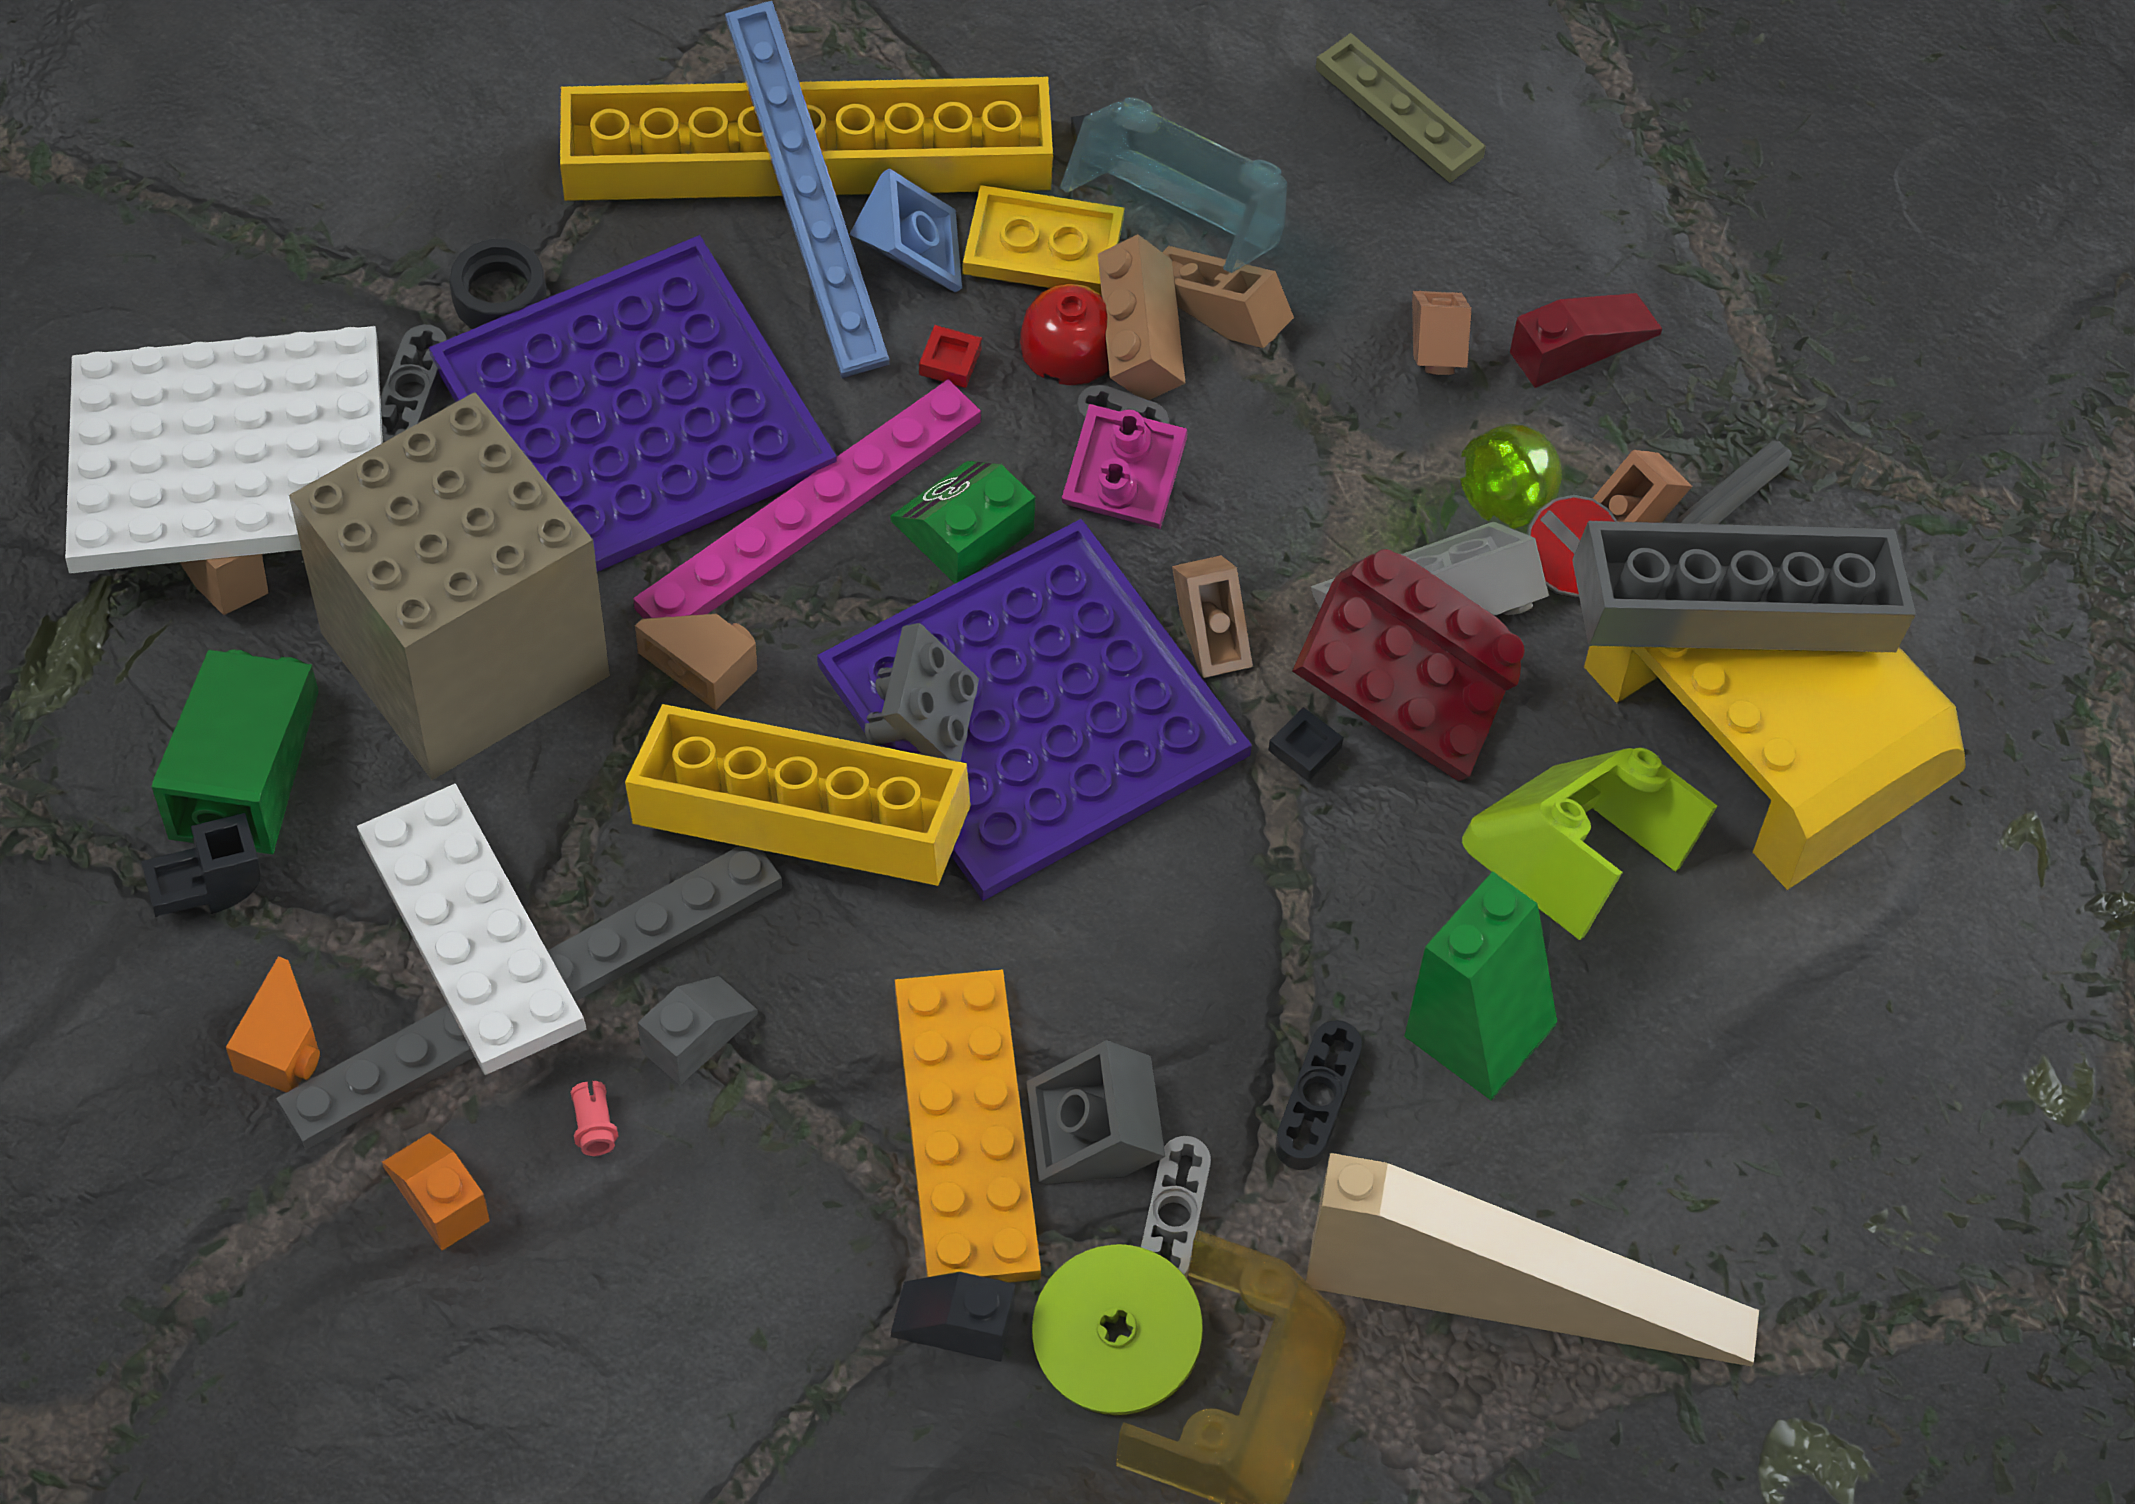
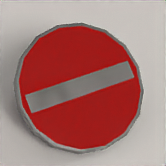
[1526,495,1618,597]

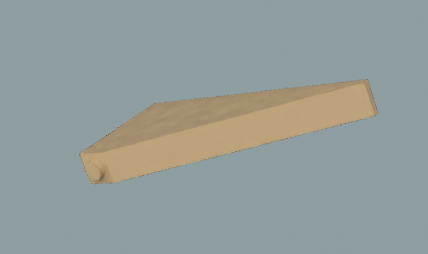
[1305,1153,1759,1367]

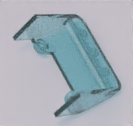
[1060,97,1287,273]

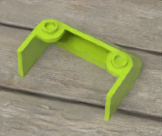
[1462,748,1718,940]

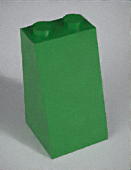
[151,650,319,855]
[1404,871,1557,1100]

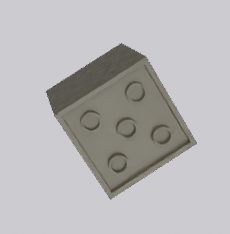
[289,392,610,780]

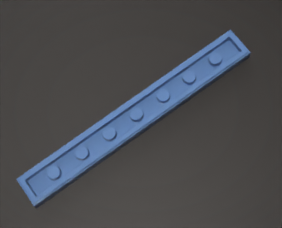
[725,1,889,378]

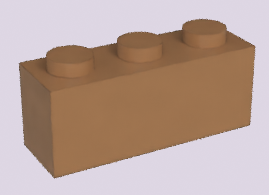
[1098,234,1186,400]

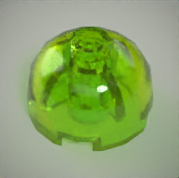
[1460,424,1563,529]

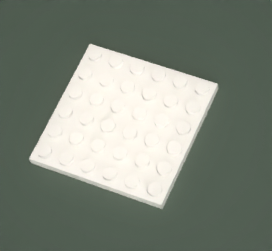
[65,326,383,573]

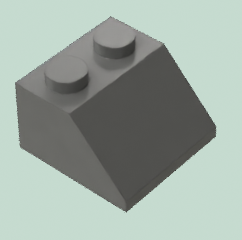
[1026,1040,1165,1184]

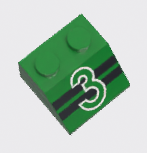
[890,461,1036,584]

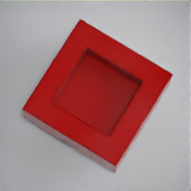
[919,325,982,388]

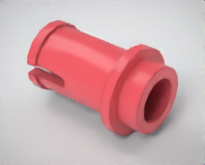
[570,1081,618,1156]

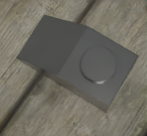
[638,976,758,1085]

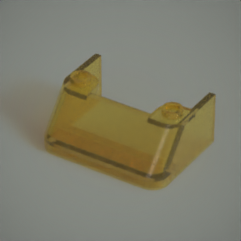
[1116,1230,1346,1504]

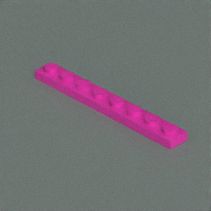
[633,379,981,619]

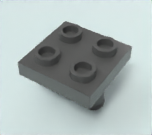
[865,623,979,762]

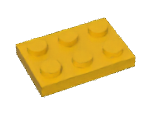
[963,185,1124,295]

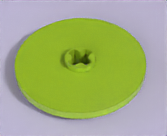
[1032,1244,1203,1415]

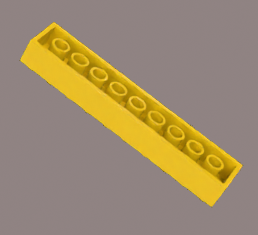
[560,77,1053,201]

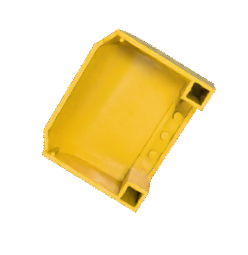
[1584,646,1966,890]

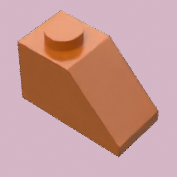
[226,956,320,1093]
[382,1133,490,1251]

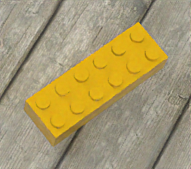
[625,704,971,886]

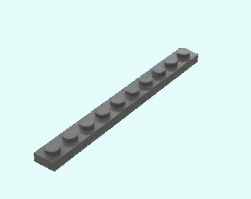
[276,846,782,1150]

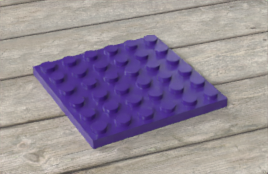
[429,235,837,572]
[817,519,1252,901]

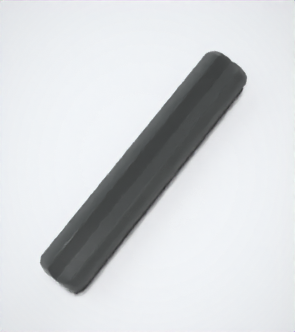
[1676,440,1792,524]

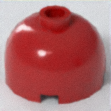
[1020,284,1109,386]

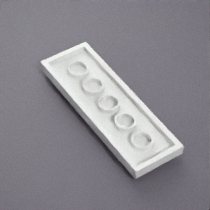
[357,783,587,1075]

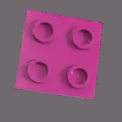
[1062,404,1188,529]

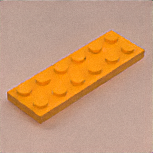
[895,969,1041,1282]

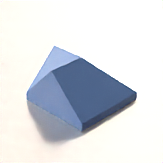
[849,168,962,292]

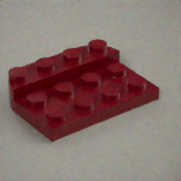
[1292,549,1525,782]

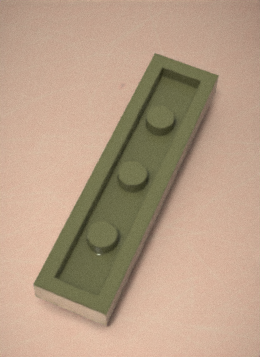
[1315,33,1486,183]

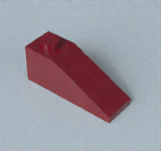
[1510,293,1662,388]

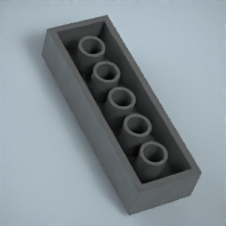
[1572,521,1916,652]

